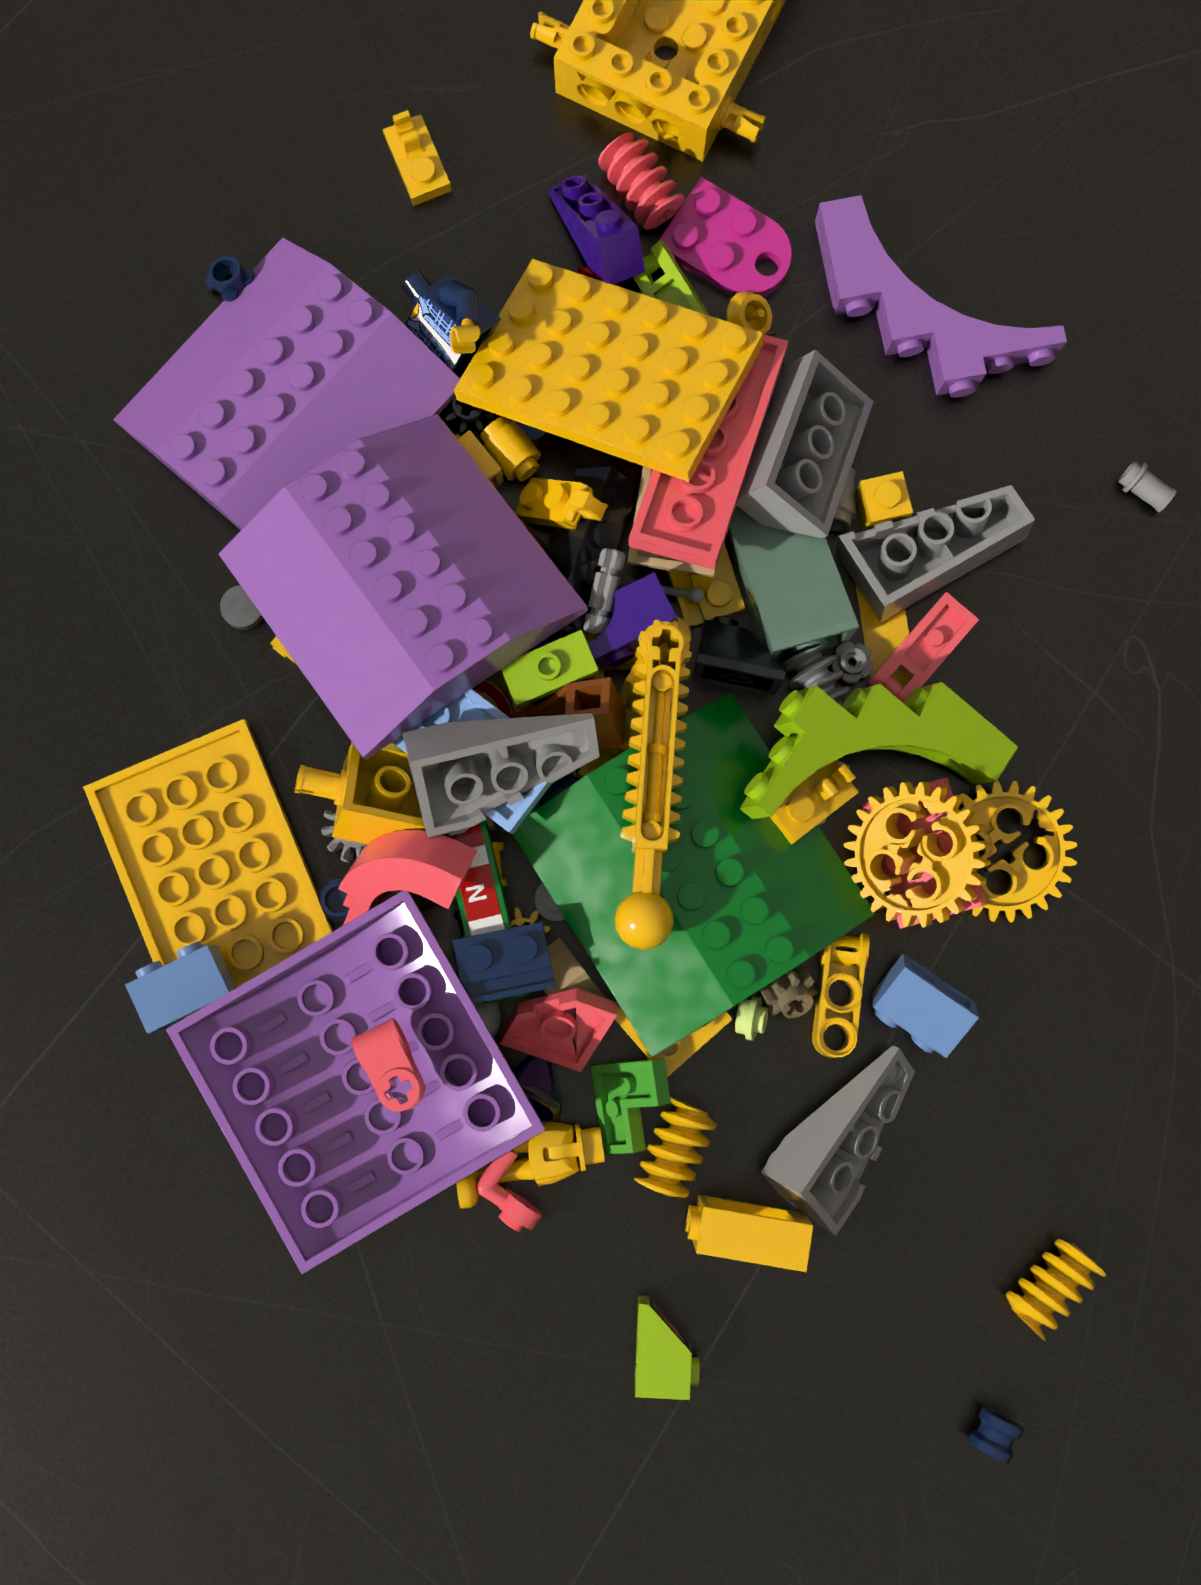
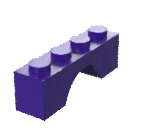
[523,572,680,705]

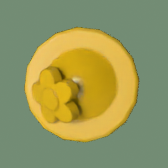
[726,291,772,335]

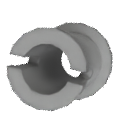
[1118,461,1177,513]

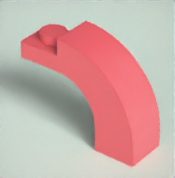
[338,830,478,925]

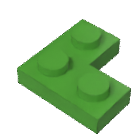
[591,1058,671,1154]

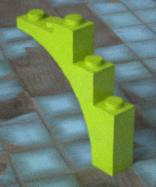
[739,682,1018,819]

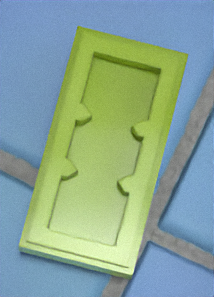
[501,630,600,708]

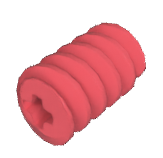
[598,132,685,230]

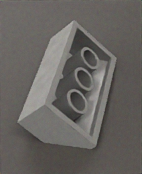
[737,350,874,538]

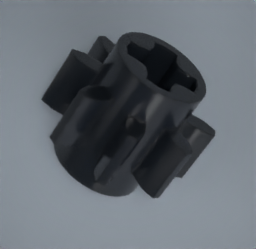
[445,396,496,436]

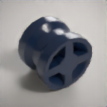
[968,1406,1025,1464]

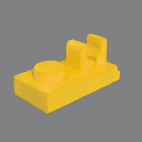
[382,110,452,206]
[770,761,859,845]

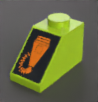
[635,1295,700,1400]

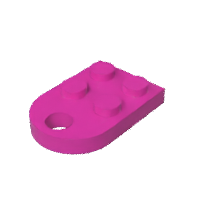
[660,177,792,297]

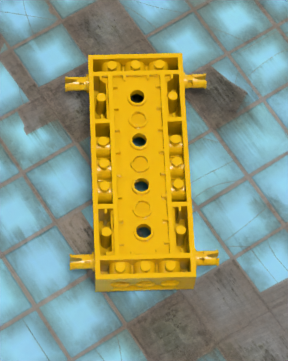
[530,0,786,162]

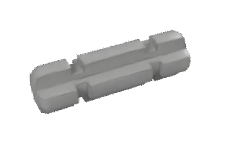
[583,548,626,635]

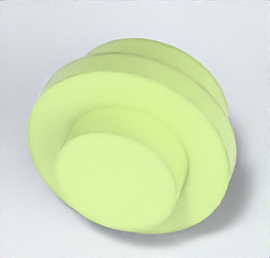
[735,996,768,1041]

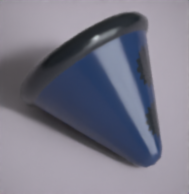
[513,1055,562,1122]

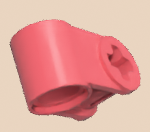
[351,1017,426,1112]

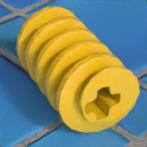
[634,1096,717,1198]
[1006,1239,1107,1341]

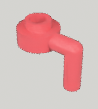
[476,1149,543,1232]

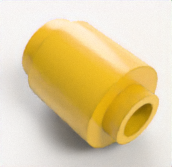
[480,416,541,481]

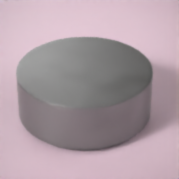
[220,585,263,630]

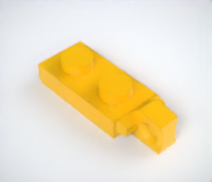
[515,477,608,530]

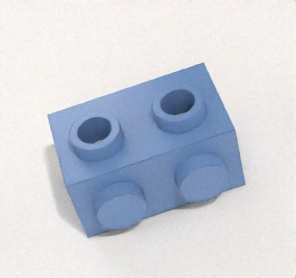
[125,941,237,1034]
[872,953,979,1058]

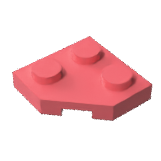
[500,988,618,1072]

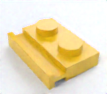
[667,543,746,629]

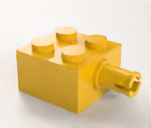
[294,742,426,845]

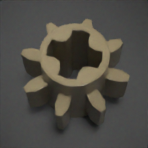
[760,966,818,1018]

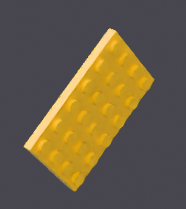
[454,259,764,482]
[83,719,334,987]

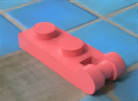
[867,592,979,703]

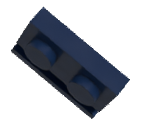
[452,922,556,1004]

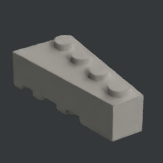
[836,485,1035,623]

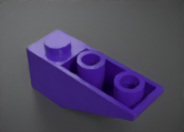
[548,175,645,285]

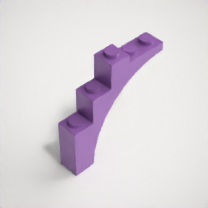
[815,195,1067,398]

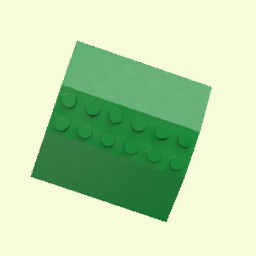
[513,693,876,1057]

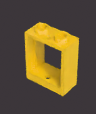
[685,1195,813,1272]

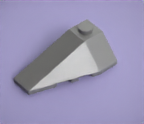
[402,713,600,838]
[761,1045,915,1236]

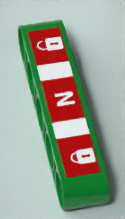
[442,815,527,1006]

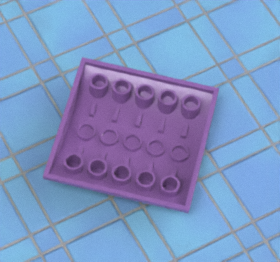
[113,238,460,530]
[219,414,588,760]
[166,891,545,1274]

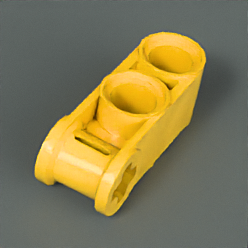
[812,932,870,1058]

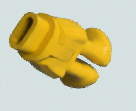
[456,1122,605,1209]

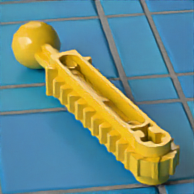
[614,619,692,950]

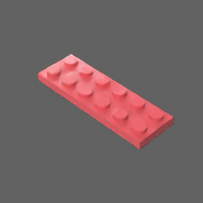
[629,334,788,570]

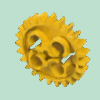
[960,781,1077,922]
[844,782,991,927]

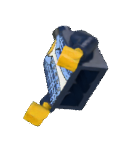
[401,271,501,375]

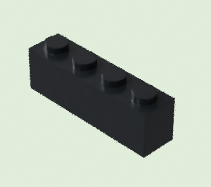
[545,466,639,642]

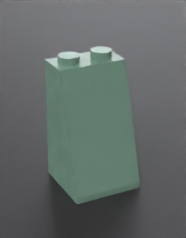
[726,505,859,663]

